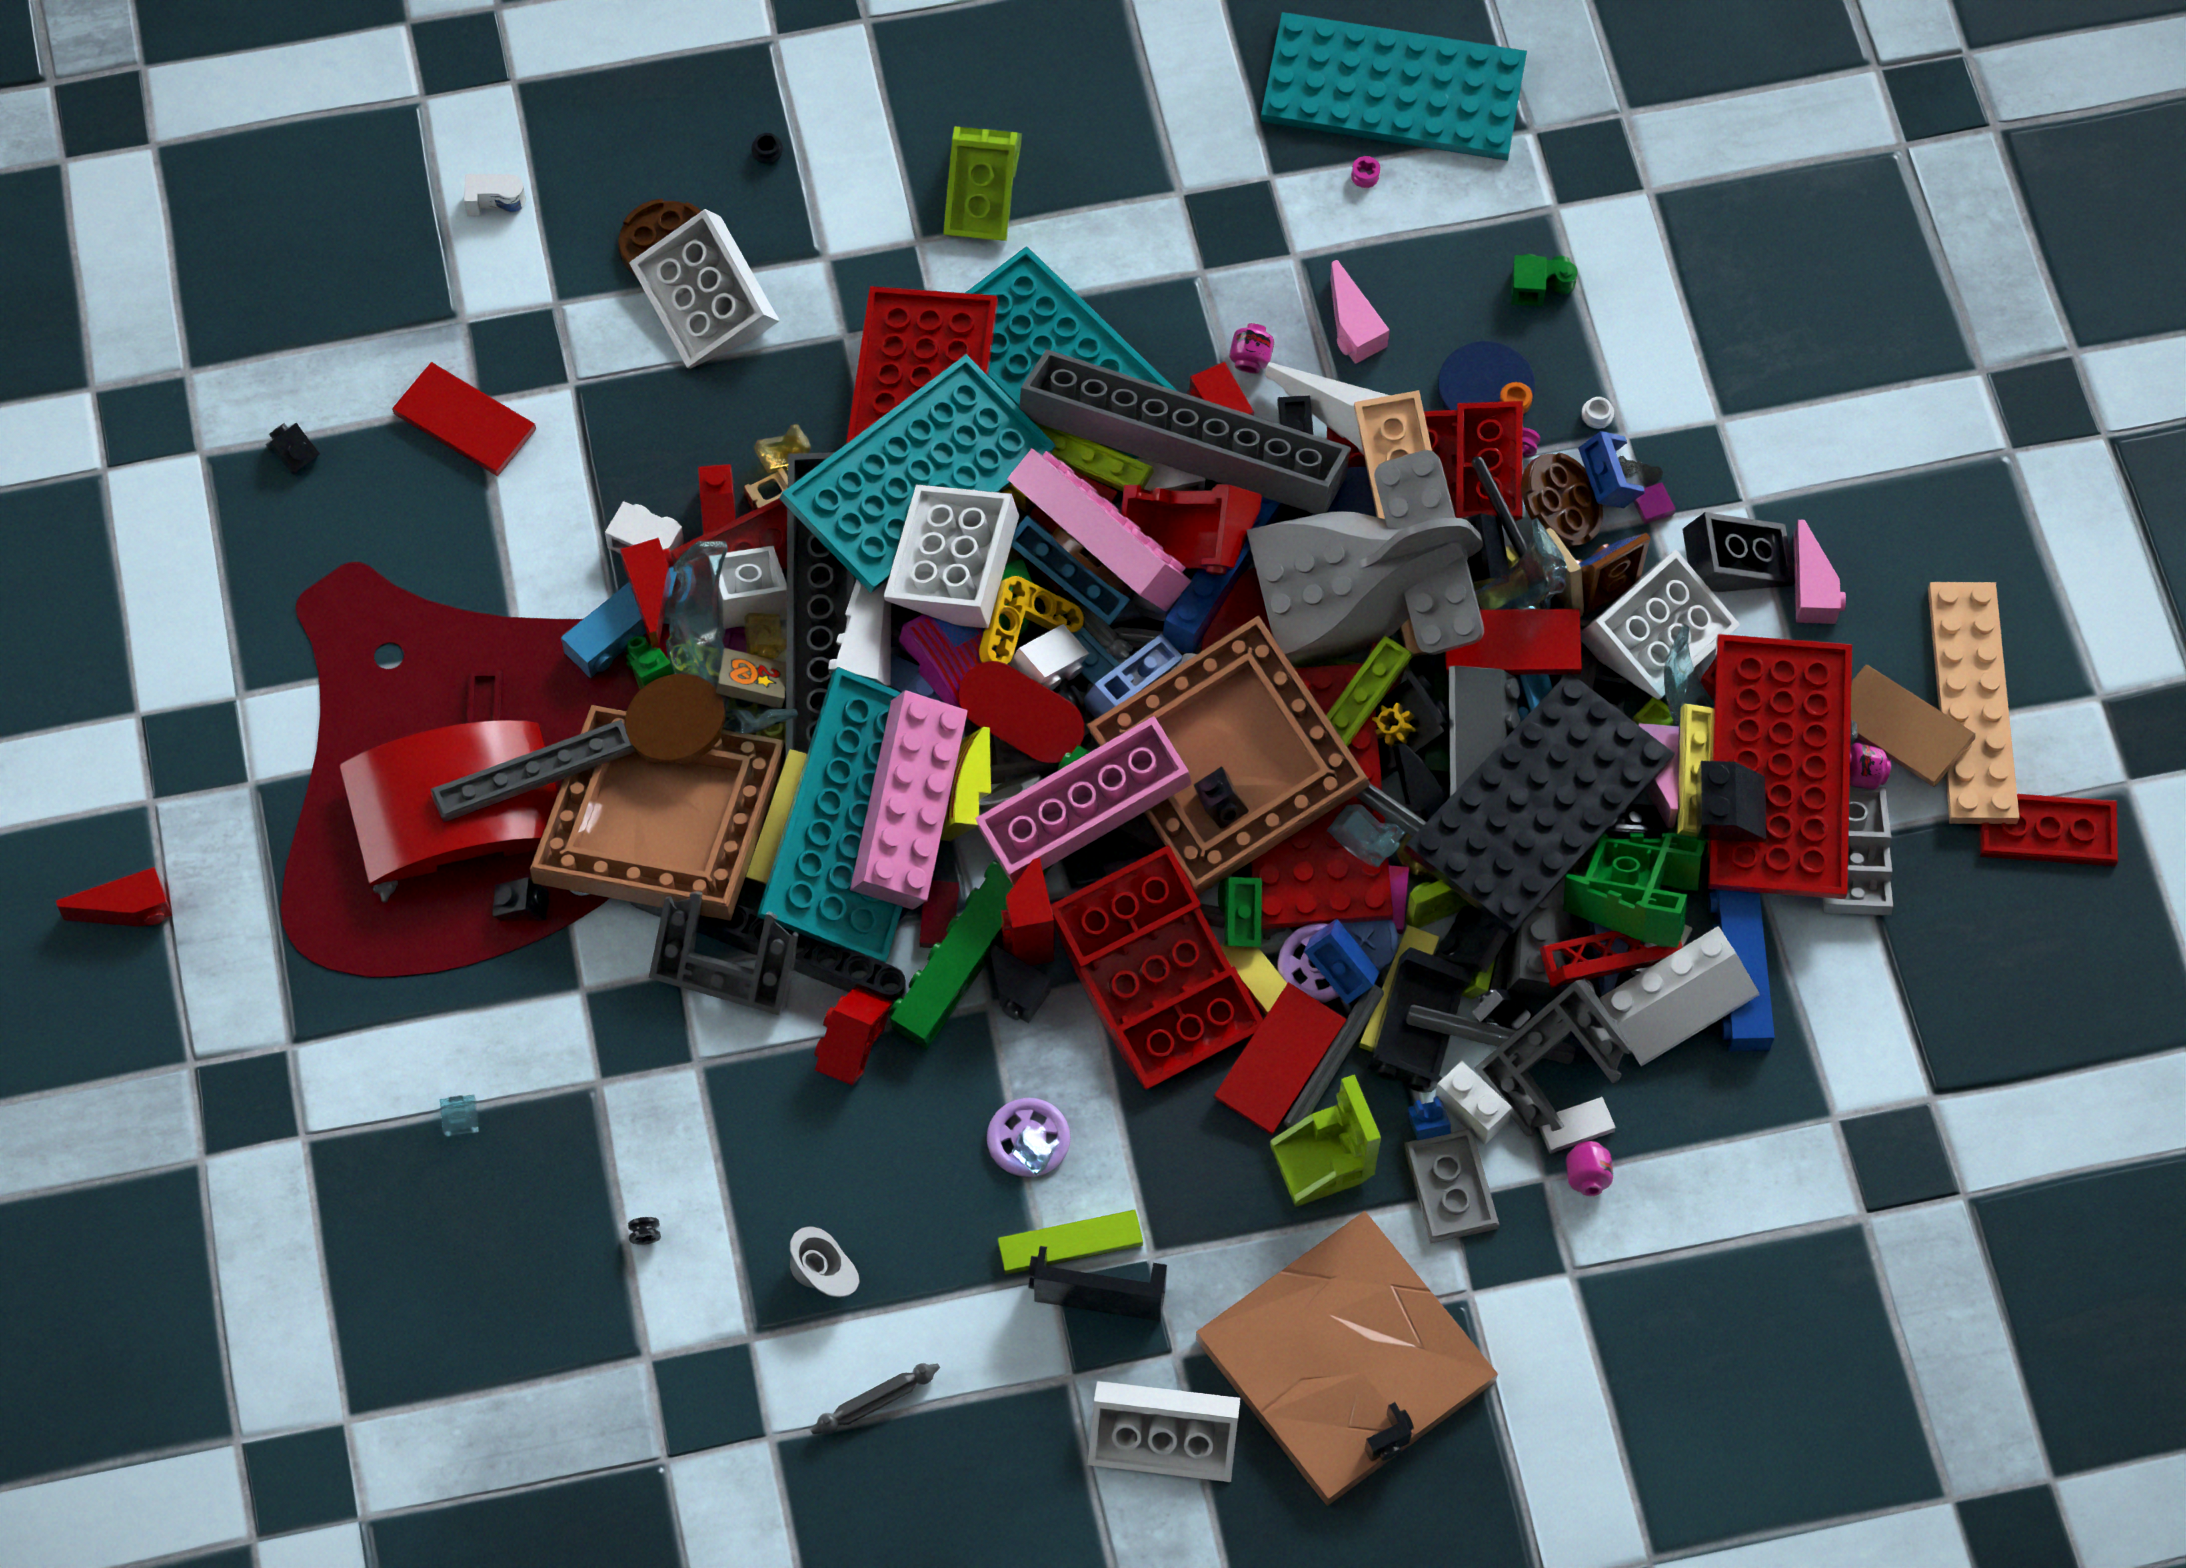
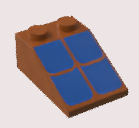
[1576,533,1650,616]

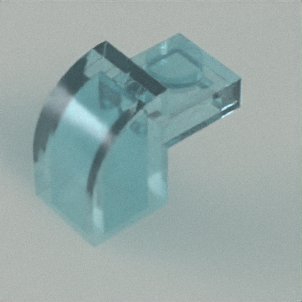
[1327,805,1405,867]

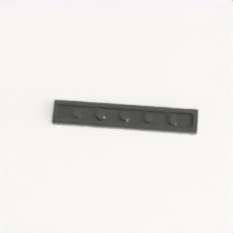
[430,720,634,823]

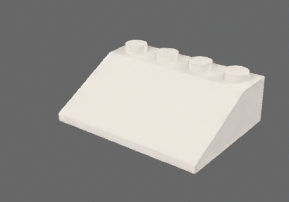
[629,209,779,369]
[884,485,1019,628]
[1580,549,1740,700]

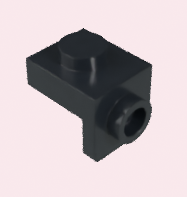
[265,423,320,474]
[1194,766,1249,829]
[492,878,549,921]
[1473,989,1534,1030]
[1364,1402,1414,1462]

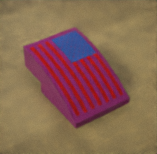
[899,614,998,708]

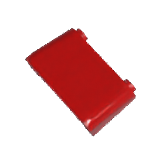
[1121,485,1262,575]

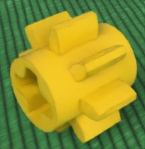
[1372,703,1416,747]

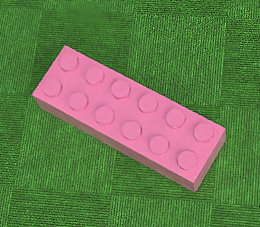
[1007,448,1191,612]
[850,690,968,910]
[975,716,1192,886]

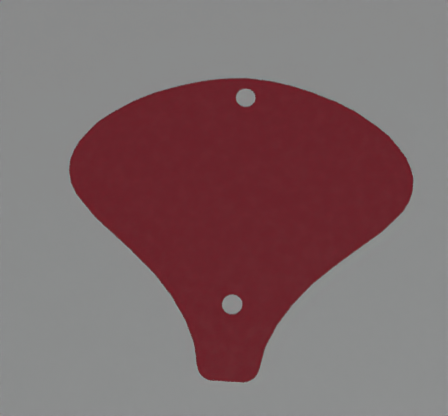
[281,562,729,977]

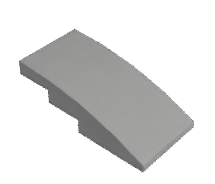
[1822,786,1893,915]

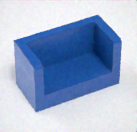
[1578,431,1645,509]
[1304,919,1380,1004]

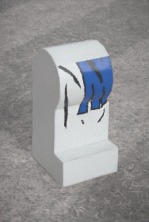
[464,174,526,216]

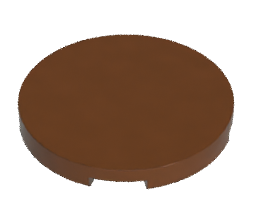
[618,198,701,277]
[1521,452,1603,548]
[1051,526,1133,597]
[625,674,726,765]

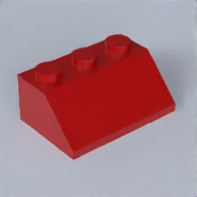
[1001,858,1054,966]

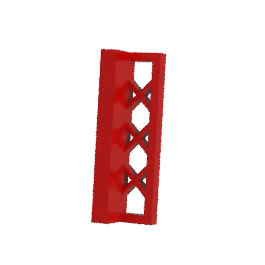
[1539,931,1683,988]

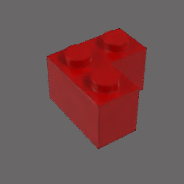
[814,987,893,1085]

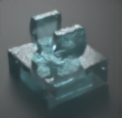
[440,1095,479,1136]
[1012,1127,1059,1176]

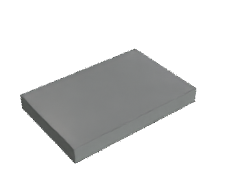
[1404,1128,1499,1244]

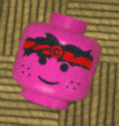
[1229,323,1275,374]
[1850,743,1891,790]
[1566,1141,1613,1196]

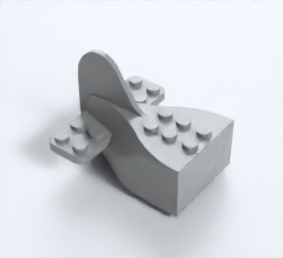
[1246,450,1484,669]

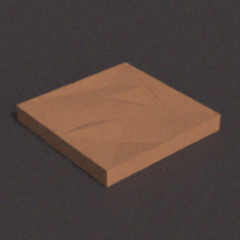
[1087,616,1370,896]
[530,705,786,921]
[1196,1211,1498,1506]

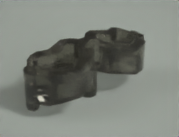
[1618,456,1663,486]

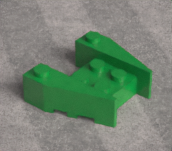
[1563,833,1707,948]

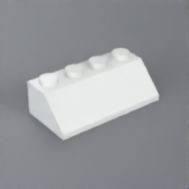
[1600,926,1760,1066]
[1088,1381,1240,1482]

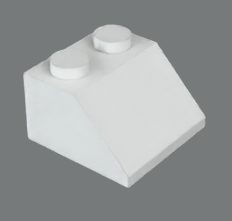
[709,546,787,629]

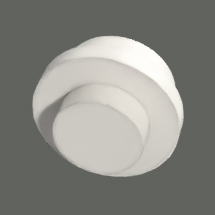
[1581,397,1614,429]

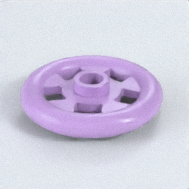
[1278,923,1339,1003]
[987,1098,1071,1177]

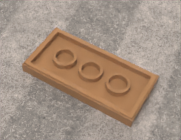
[1851,664,1975,787]

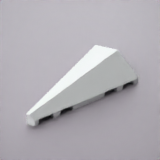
[1265,362,1390,455]
[828,580,891,688]

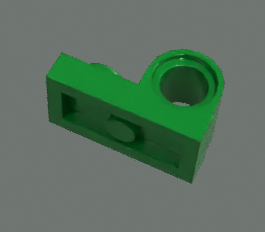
[1217,877,1262,947]

